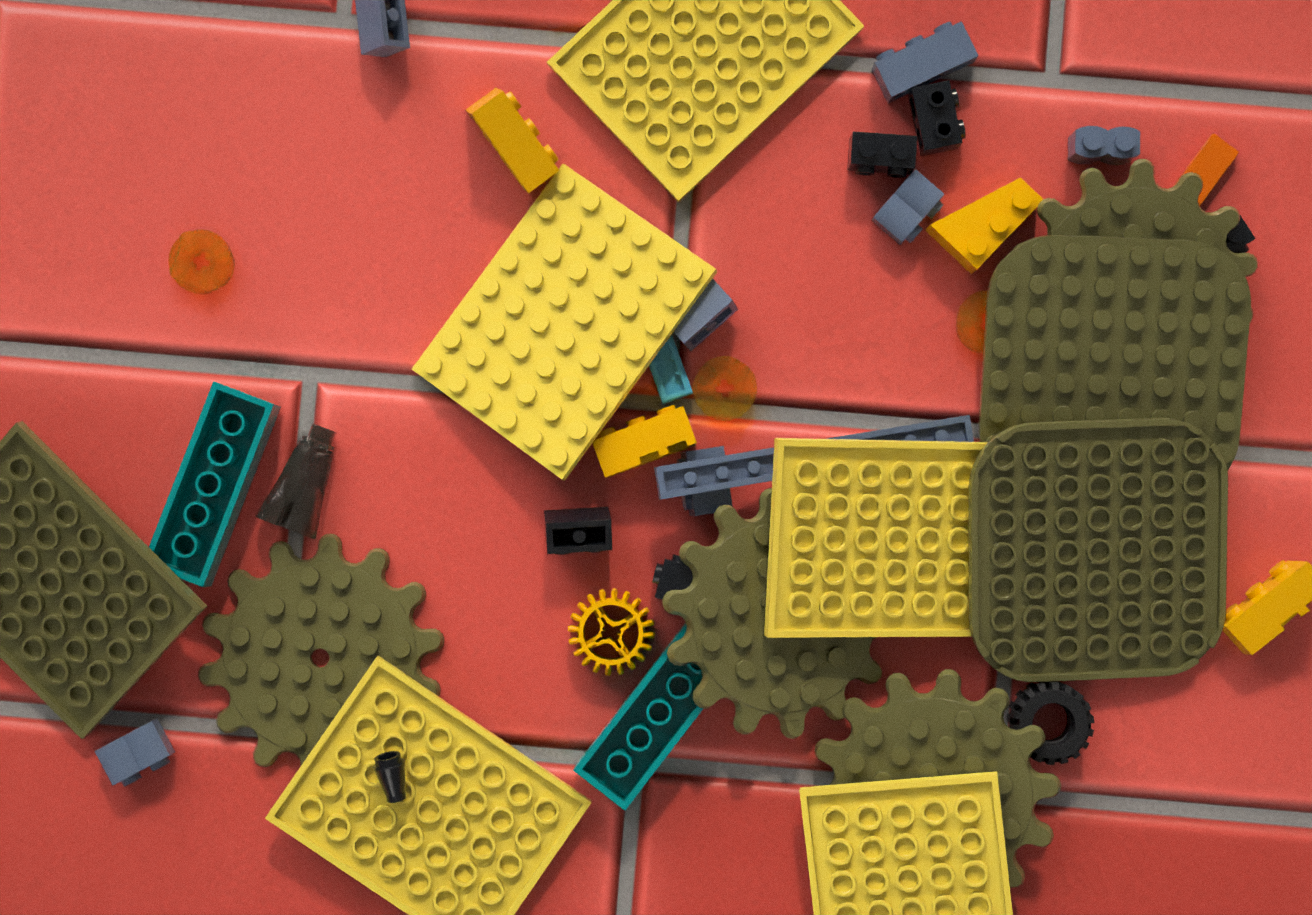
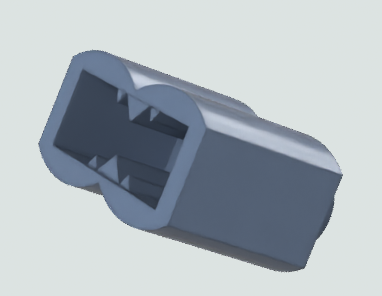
[1068,126,1140,165]
[872,169,944,245]
[95,718,175,787]

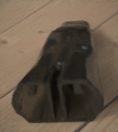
[255,423,336,539]

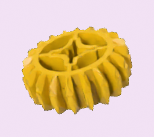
[568,588,655,676]

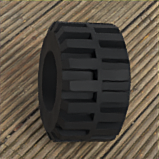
[1007,681,1094,765]

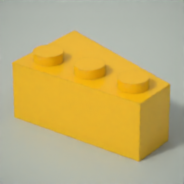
[465,88,560,193]
[925,177,1043,274]
[593,405,697,478]
[1222,560,1312,655]

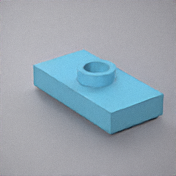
[649,335,693,404]

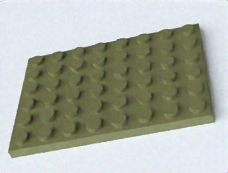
[0,421,207,739]

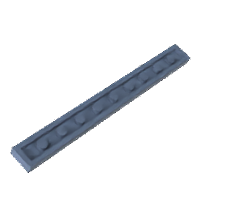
[654,415,974,500]

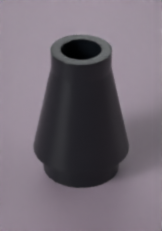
[373,751,406,803]

